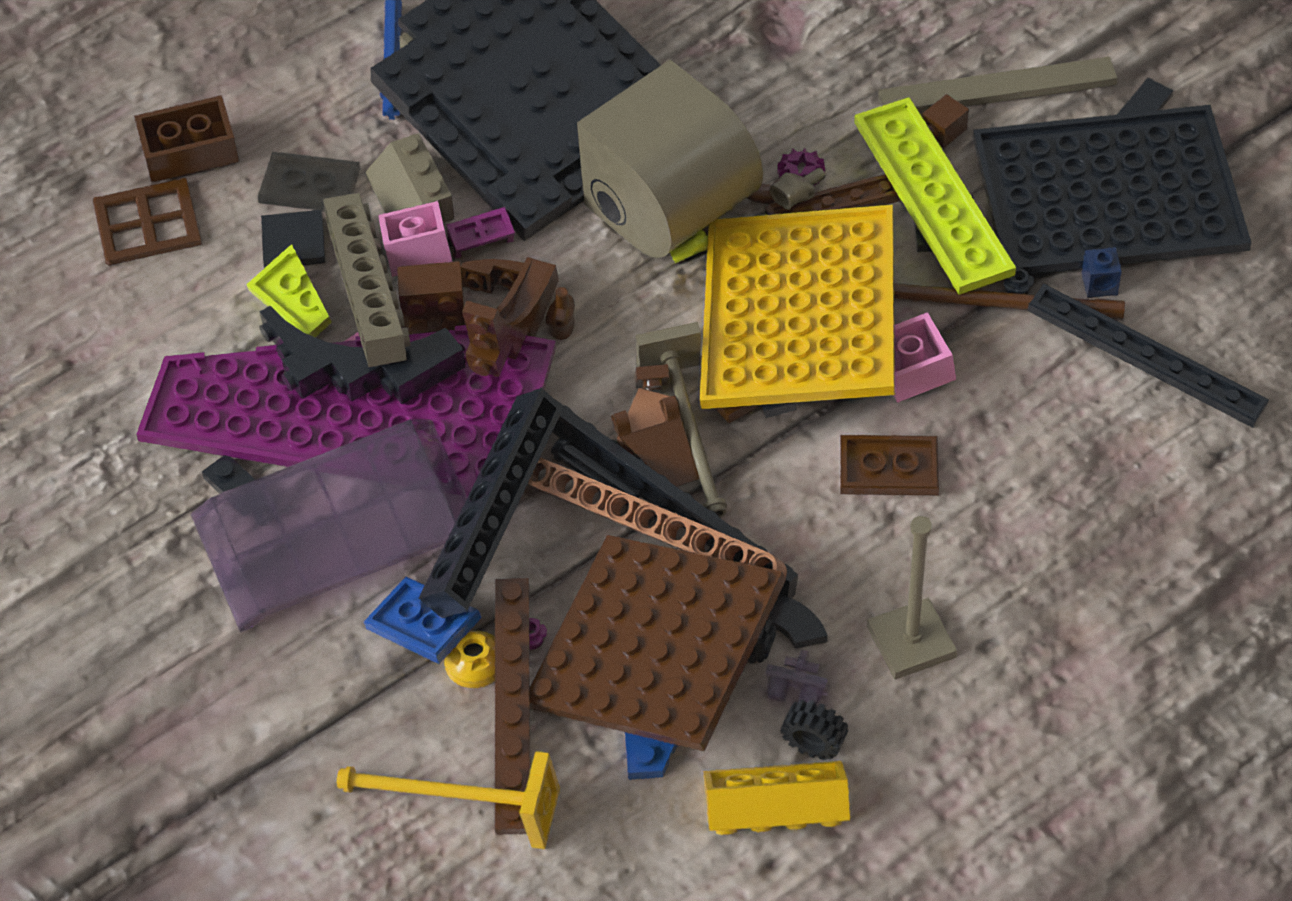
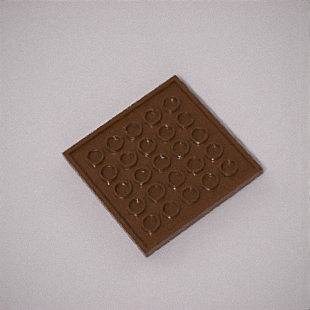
[530,535,786,752]

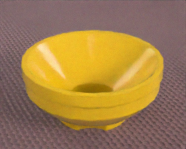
[444,631,495,688]

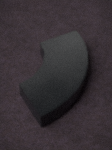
[767,595,828,649]

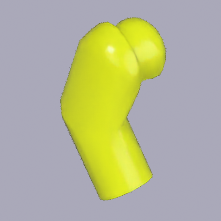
[670,230,708,263]

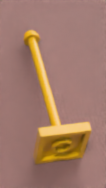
[337,752,560,849]

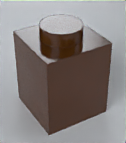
[922,94,969,149]

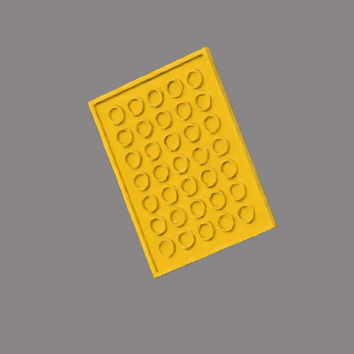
[700,205,895,409]

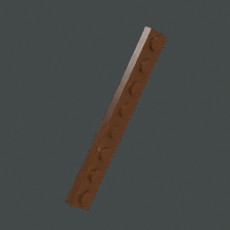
[495,578,530,835]

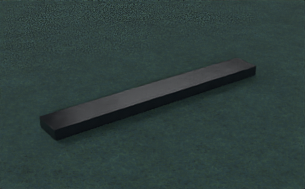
[1027,284,1269,428]

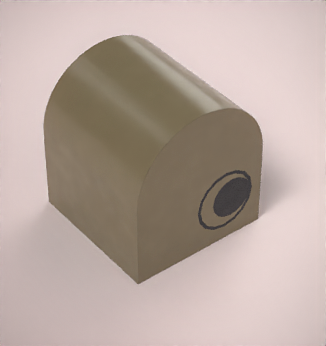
[577,59,763,258]

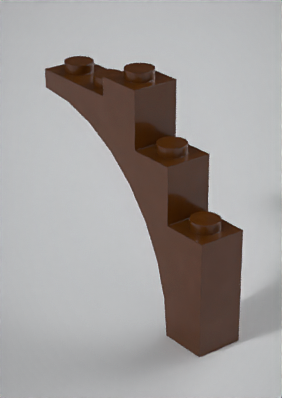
[462,257,559,377]

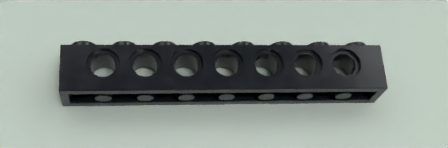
[419,388,563,618]

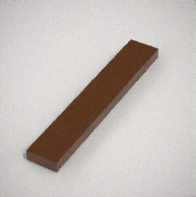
[765,174,901,215]

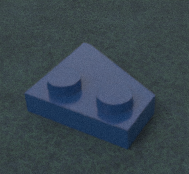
[625,732,678,780]

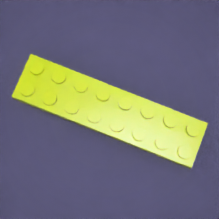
[854,97,1016,295]

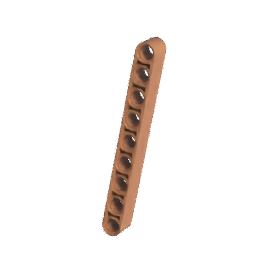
[528,458,787,578]

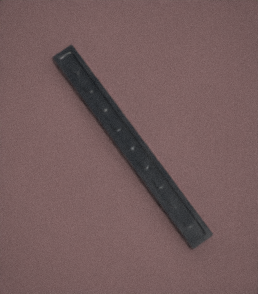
[552,400,798,598]

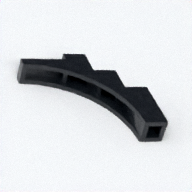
[259,306,466,404]

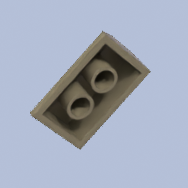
[366,133,455,223]

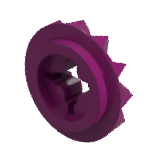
[777,148,825,186]

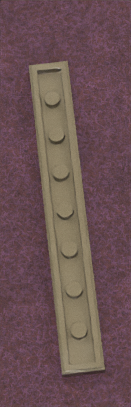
[878,57,1118,113]

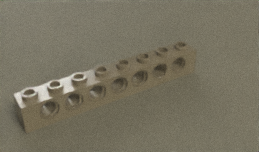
[323,193,410,367]

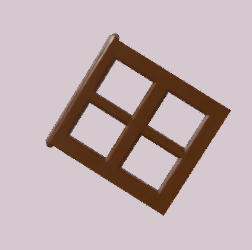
[92,178,202,266]

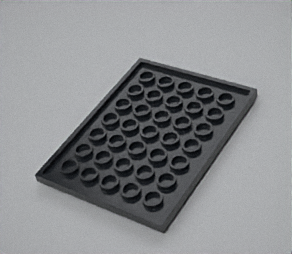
[973,105,1252,274]

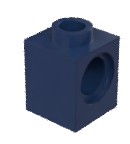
[1082,248,1122,298]

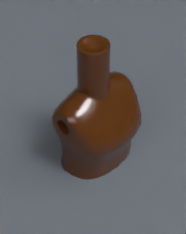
[545,287,575,340]

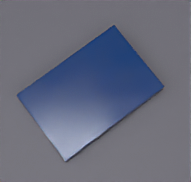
[364,577,482,664]

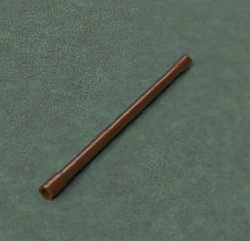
[894,283,1125,320]

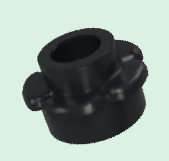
[1004,268,1034,294]

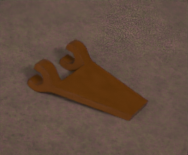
[610,395,700,487]

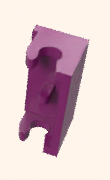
[447,207,515,259]

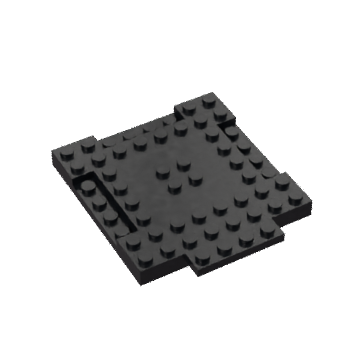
[370,0,661,242]

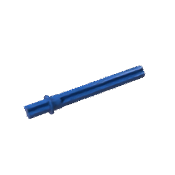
[380,0,402,120]

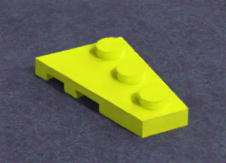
[246,244,332,337]

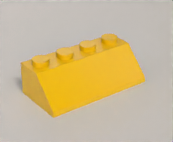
[703,761,850,835]

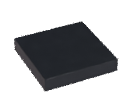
[261,210,326,268]

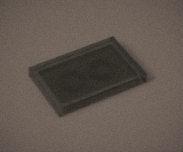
[257,151,361,212]

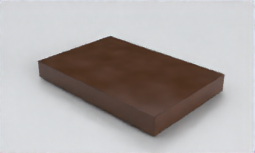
[840,435,939,496]

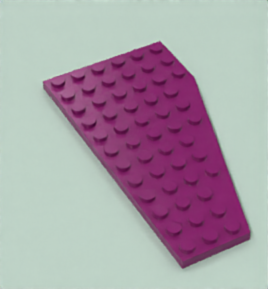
[136,325,556,498]

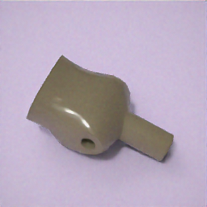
[769,168,825,209]

